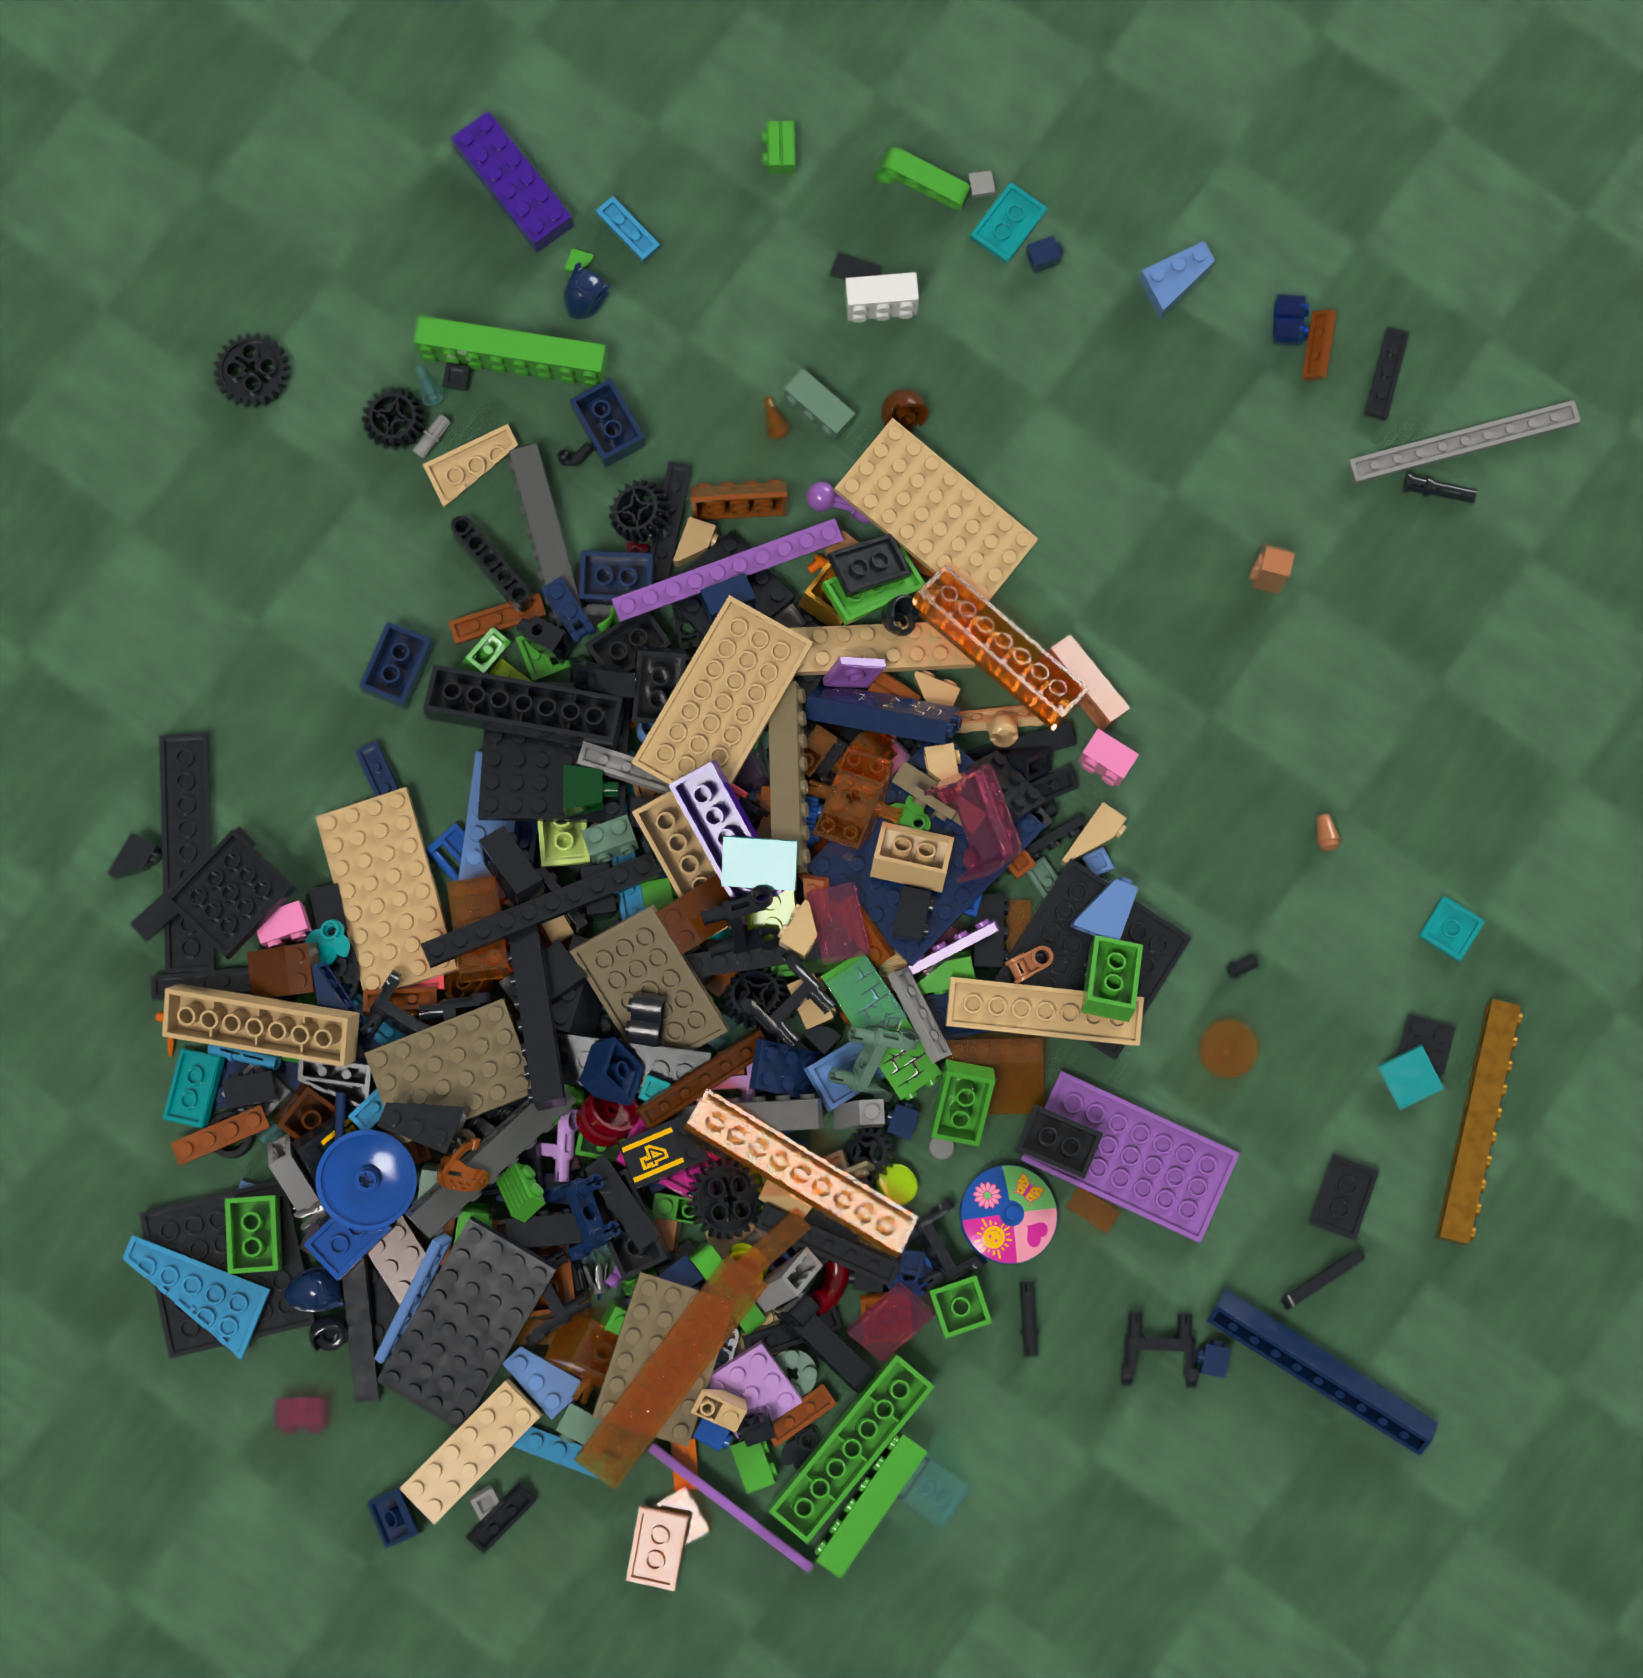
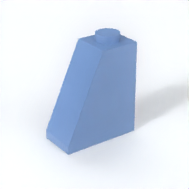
[1069,877,1139,940]

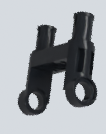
[700,885,780,958]
[736,949,836,1049]
[360,969,444,1038]
[419,992,492,1021]
[893,1198,987,1293]
[525,1248,592,1346]
[1121,1312,1198,1388]

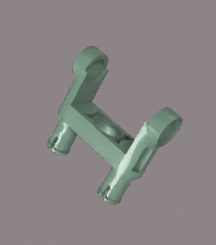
[828,1026,920,1102]

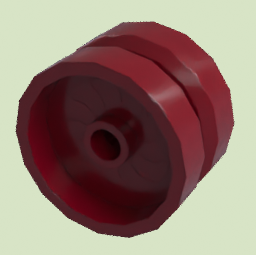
[576,1093,639,1147]

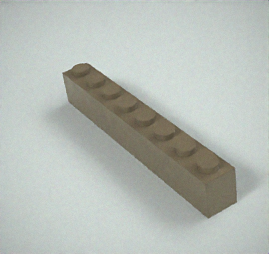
[769,681,810,873]

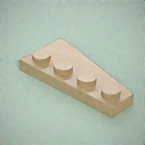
[422,424,518,508]

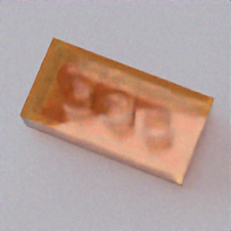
[447,876,509,983]

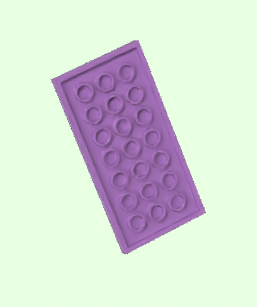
[1021,1071,1240,1243]

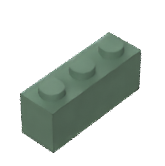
[784,368,855,441]

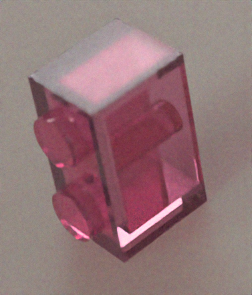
[275,1397,329,1434]

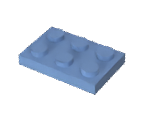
[804,1041,885,1112]

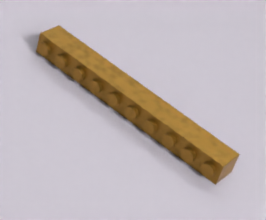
[1435,999,1523,1245]

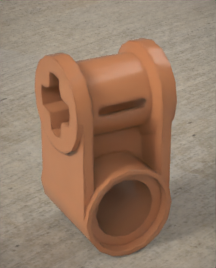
[1004,946,1053,984]

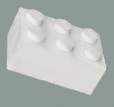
[845,272,919,323]

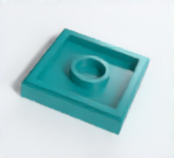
[1418,895,1485,962]
[1377,1044,1444,1110]

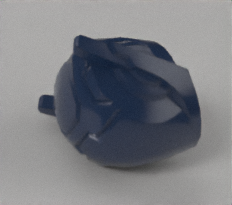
[563,262,611,320]
[285,1265,345,1312]

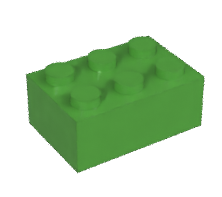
[1081,935,1143,1022]
[930,1059,996,1147]
[225,1195,283,1274]

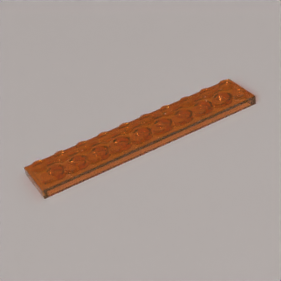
[684,1088,919,1258]
[574,1254,768,1490]

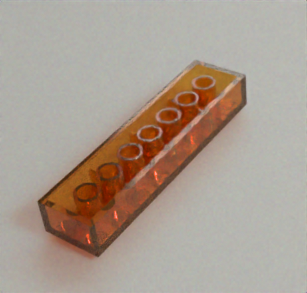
[913,564,1090,731]

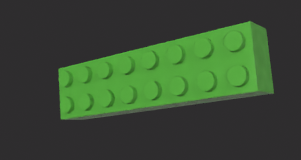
[413,316,609,388]
[767,1352,935,1544]

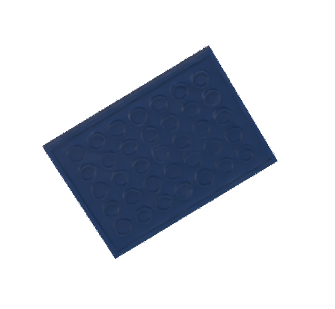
[807,740,1045,967]

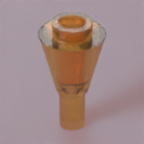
[763,396,789,439]

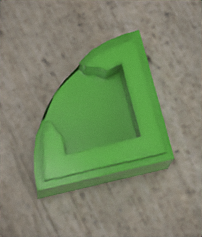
[564,248,595,273]

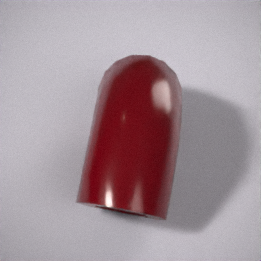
[808,1260,850,1316]

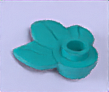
[305,919,350,966]

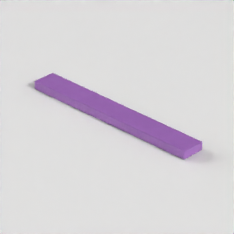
[648,1443,813,1573]

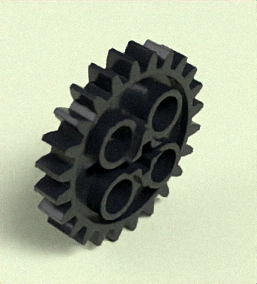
[213,332,291,409]
[686,1159,764,1240]

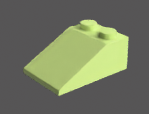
[538,821,590,868]

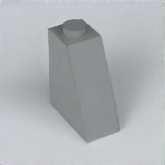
[834,1099,885,1130]
[267,1133,319,1212]
[748,1247,823,1313]

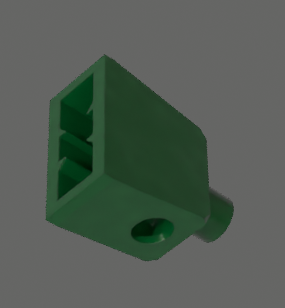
[563,765,619,817]

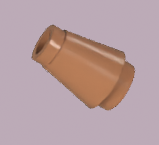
[1316,814,1341,851]

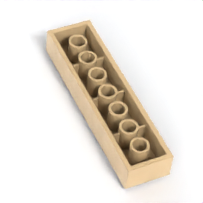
[162,983,360,1067]

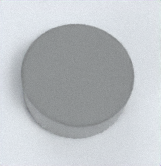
[929,1138,954,1160]

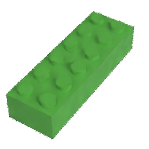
[815,1433,928,1579]

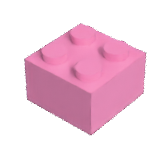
[1078,729,1139,787]
[257,900,314,949]

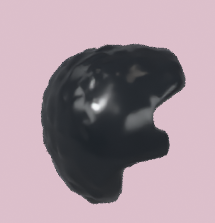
[881,595,920,636]
[309,1315,348,1352]

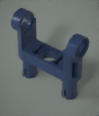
[545,1173,621,1262]

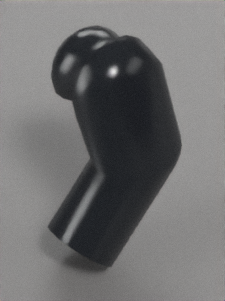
[557,443,593,466]

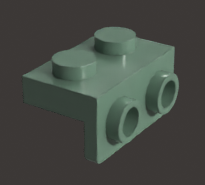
[581,814,639,865]

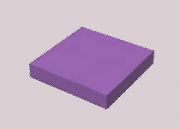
[823,657,886,688]

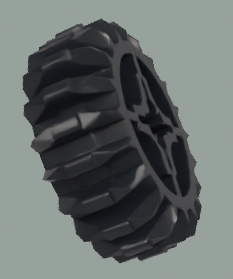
[361,387,426,451]
[608,479,672,544]
[723,967,790,1030]

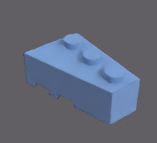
[1139,241,1215,320]
[502,1346,590,1420]

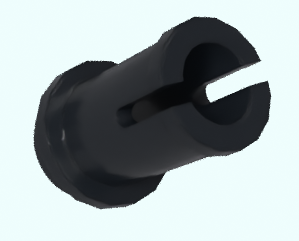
[1226,954,1259,979]

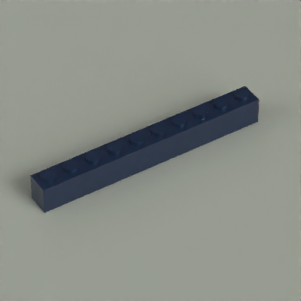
[1206,1288,1438,1456]

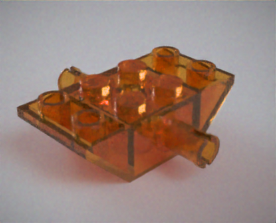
[807,747,903,850]
[544,1316,618,1404]

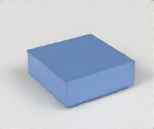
[1081,847,1114,876]

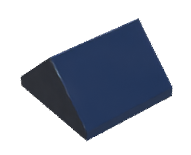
[367,1487,422,1549]

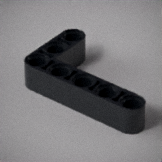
[773,1293,876,1394]

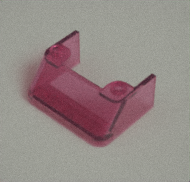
[923,764,1021,883]

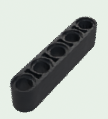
[450,515,532,612]

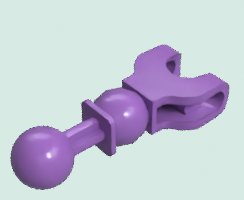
[806,482,872,524]

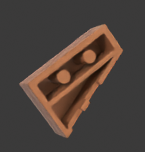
[1249,543,1295,594]

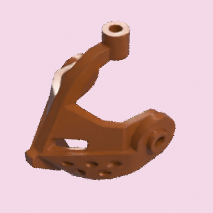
[435,1137,490,1192]

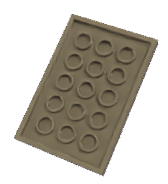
[570,904,730,1050]
[364,999,531,1145]
[592,1271,735,1447]

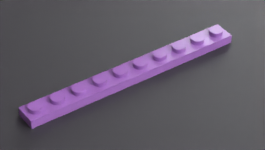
[611,518,843,623]

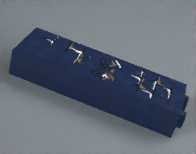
[806,683,962,745]

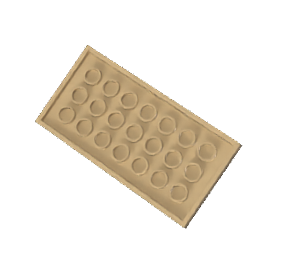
[833,418,1038,612]
[631,595,814,786]
[316,787,459,990]

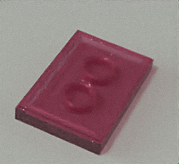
[807,881,871,965]
[847,1282,935,1362]

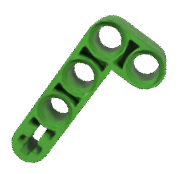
[874,147,970,210]
[687,1242,766,1335]

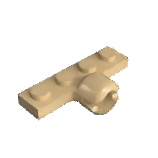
[956,703,1050,747]

